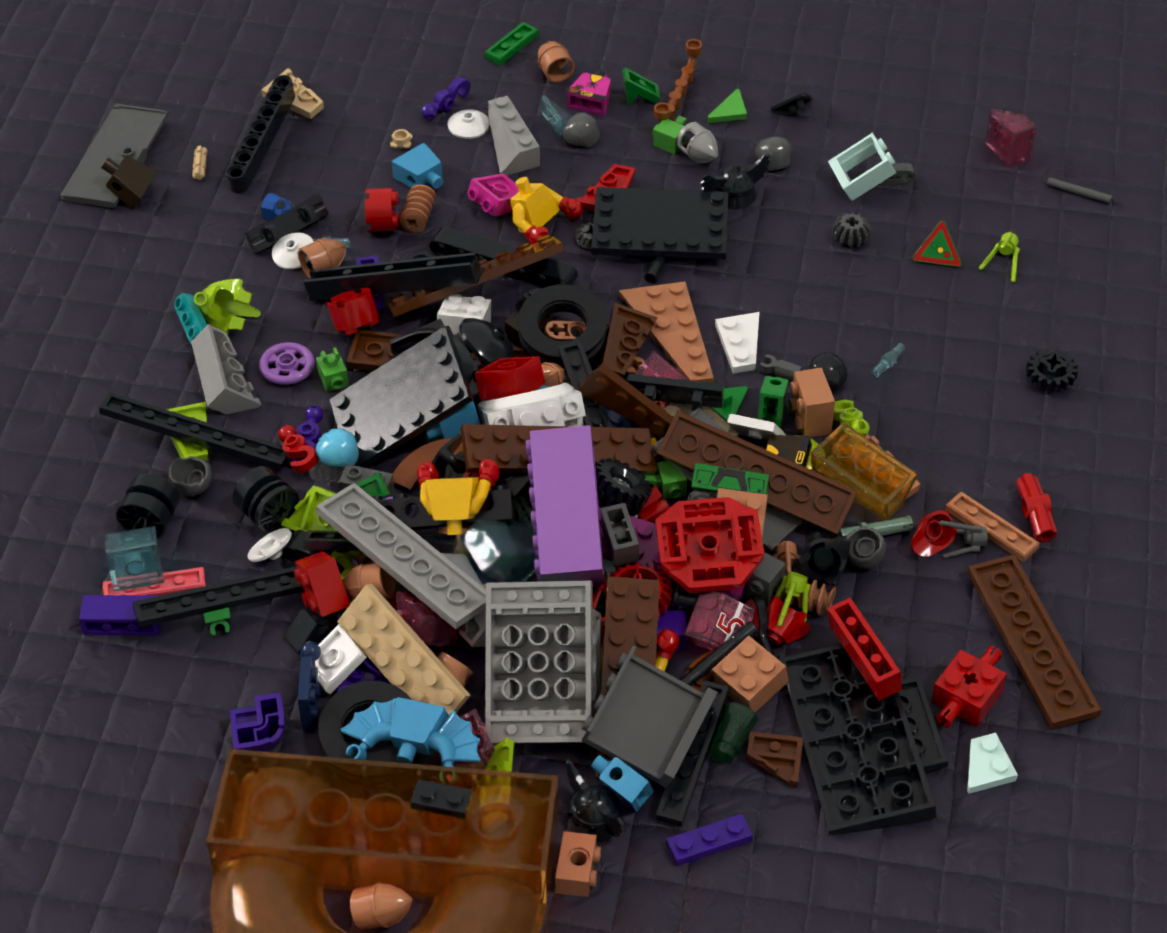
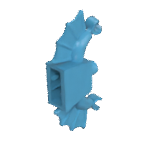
[341,697,481,782]

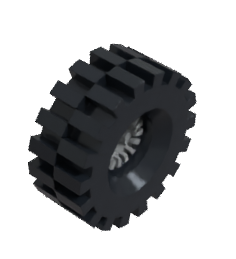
[595,458,652,517]

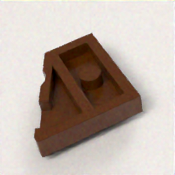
[747,731,803,787]

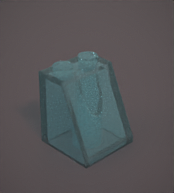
[460,520,536,582]
[105,526,164,591]

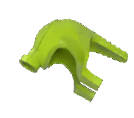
[194,279,261,335]

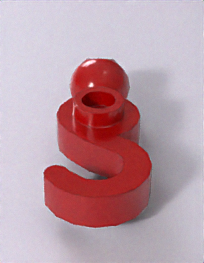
[278,425,318,473]

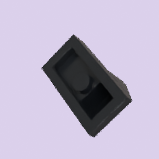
[284,609,339,655]

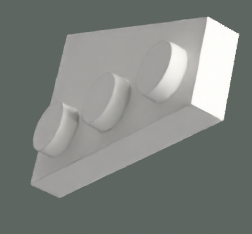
[715,312,759,374]

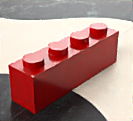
[827,597,902,700]

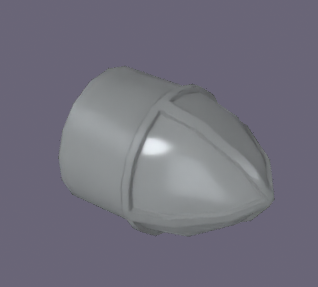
[676,122,719,163]

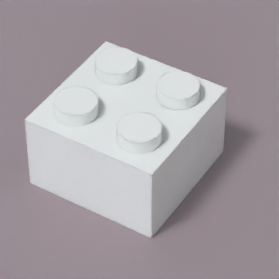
[437,294,491,341]

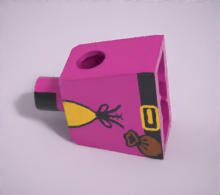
[567,71,611,116]

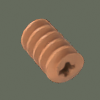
[399,185,436,233]
[780,573,836,616]

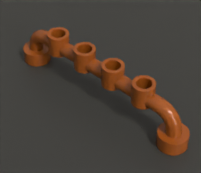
[654,39,702,122]

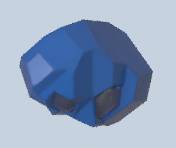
[261,193,294,220]

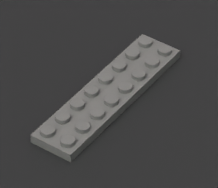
[316,483,486,629]

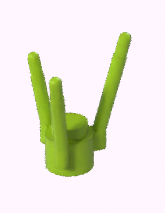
[979,232,1020,283]
[767,571,811,626]

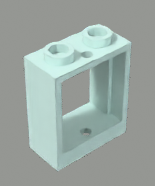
[828,133,897,201]

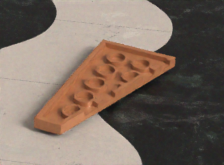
[619,282,714,383]

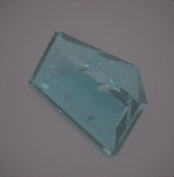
[541,95,571,137]

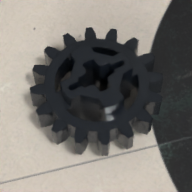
[1026,348,1078,392]

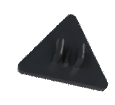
[771,92,813,114]

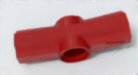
[1016,473,1057,543]

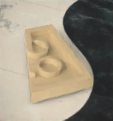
[262,68,324,119]

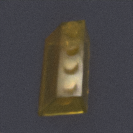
[811,423,918,520]

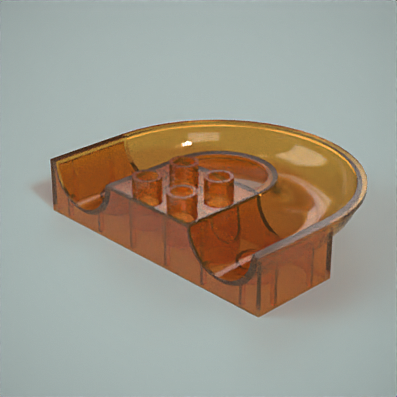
[206,749,559,933]

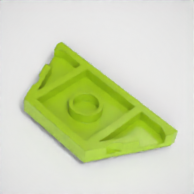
[281,485,360,556]

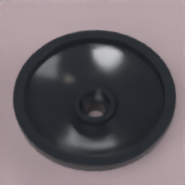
[459,318,516,365]

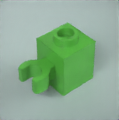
[652,116,687,155]
[316,347,349,393]
[644,461,687,500]

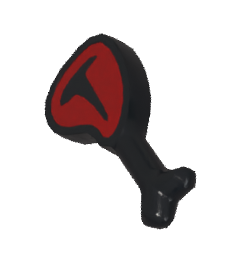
[741,596,780,660]

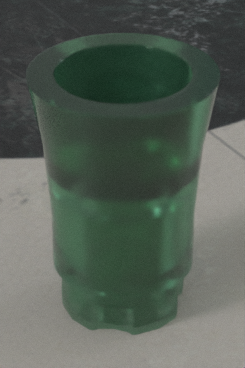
[710,702,758,764]

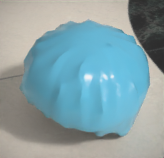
[315,428,359,468]

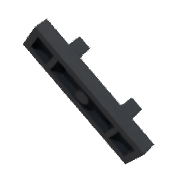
[244,194,329,253]
[627,374,724,411]

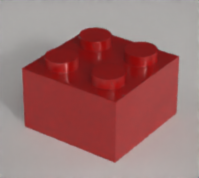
[475,356,545,400]
[294,551,350,617]

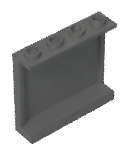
[581,645,718,788]

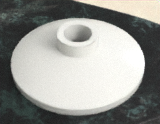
[448,110,490,139]
[272,233,314,270]
[248,528,292,562]

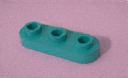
[174,293,207,344]

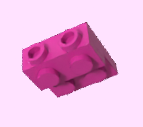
[467,173,519,216]

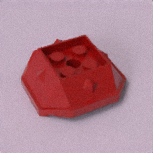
[655,497,764,593]

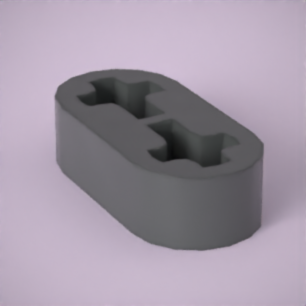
[879,163,916,185]

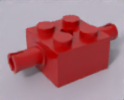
[931,646,1007,728]

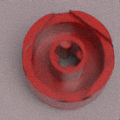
[365,188,401,233]
[327,288,379,335]

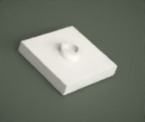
[727,414,786,440]
[315,624,367,694]

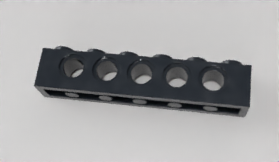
[371,485,515,530]

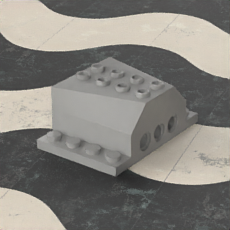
[485,581,601,744]

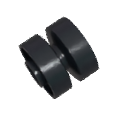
[116,473,180,539]

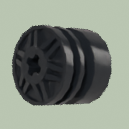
[232,466,299,532]

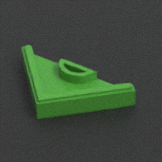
[708,89,747,124]

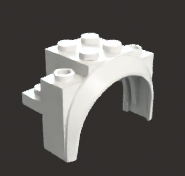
[477,383,586,427]

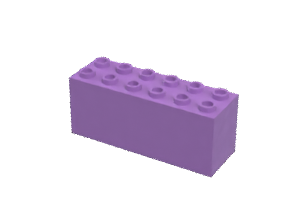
[526,425,605,587]

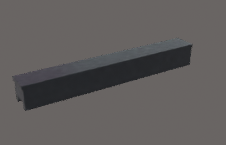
[304,252,483,301]

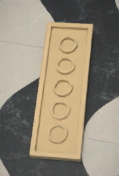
[337,584,471,715]

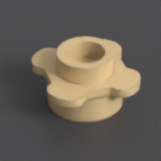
[390,129,413,149]

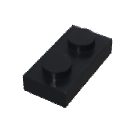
[410,779,473,819]

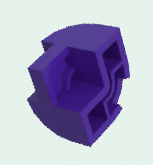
[230,692,285,758]

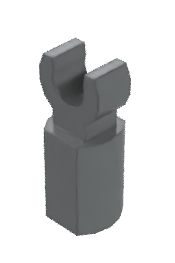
[760,355,803,382]

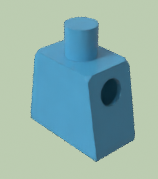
[392,143,443,189]
[426,401,481,440]

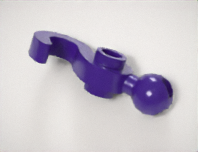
[421,76,471,120]
[290,406,323,462]

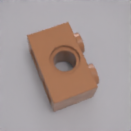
[555,831,601,897]

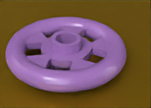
[259,342,315,385]

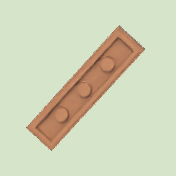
[945,492,1040,562]

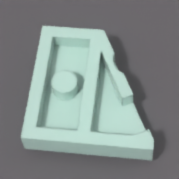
[967,733,1018,794]

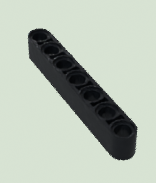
[226,75,295,193]
[429,227,578,288]

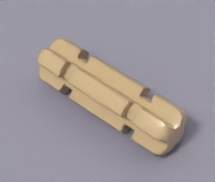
[192,145,207,181]

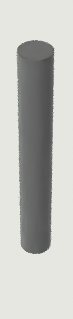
[1047,177,1112,204]

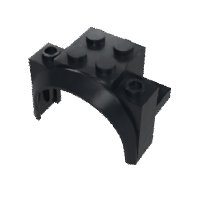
[389,319,482,406]

